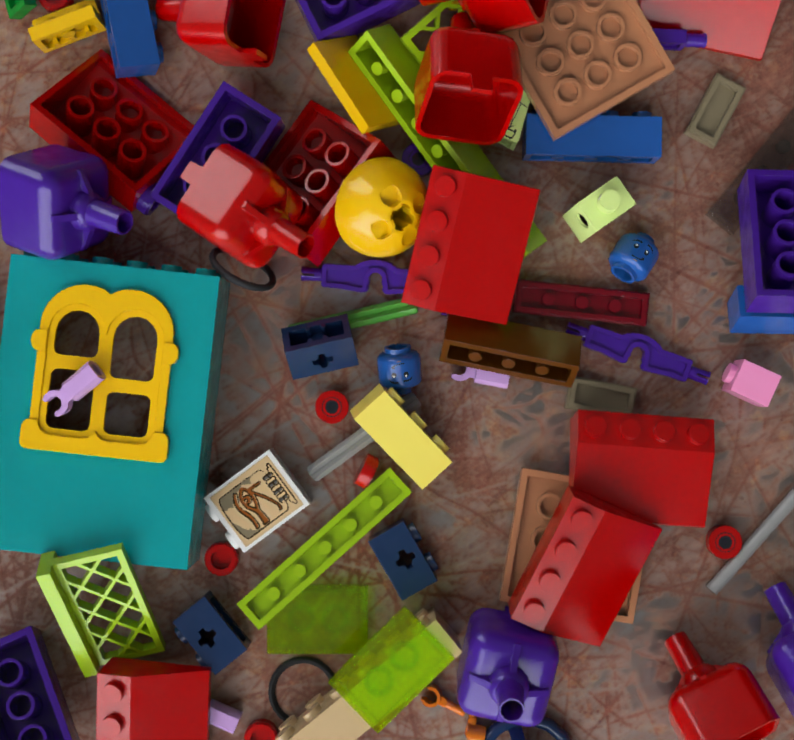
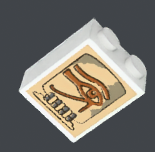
[204,448,312,553]

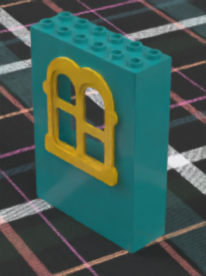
[0,251,230,570]

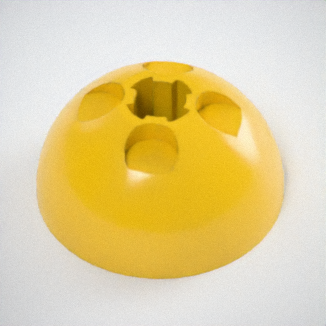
[335,157,427,258]

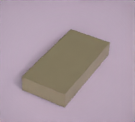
[683,73,746,149]
[564,376,637,413]

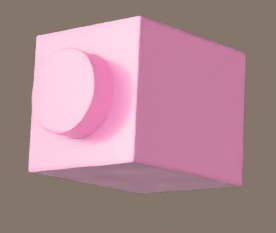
[721,359,782,407]

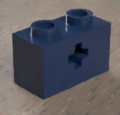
[281,314,359,380]
[368,518,439,601]
[173,591,251,675]

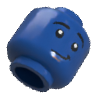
[608,232,659,283]
[377,343,422,395]

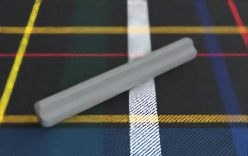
[307,392,421,481]

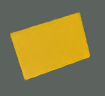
[307,35,399,134]

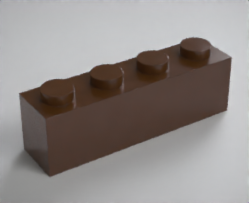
[439,314,582,388]

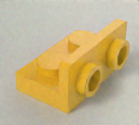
[28,0,106,53]

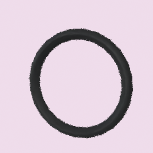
[209,247,276,292]
[268,656,336,721]

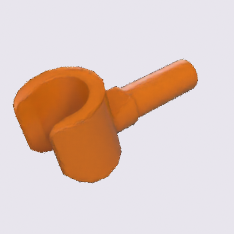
[421,684,465,716]
[465,714,486,740]

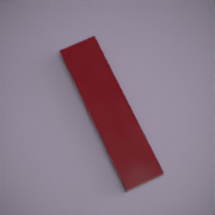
[513,279,650,327]

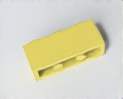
[350,383,452,490]

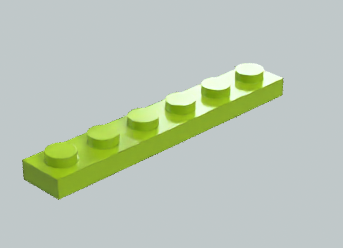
[237,467,412,630]

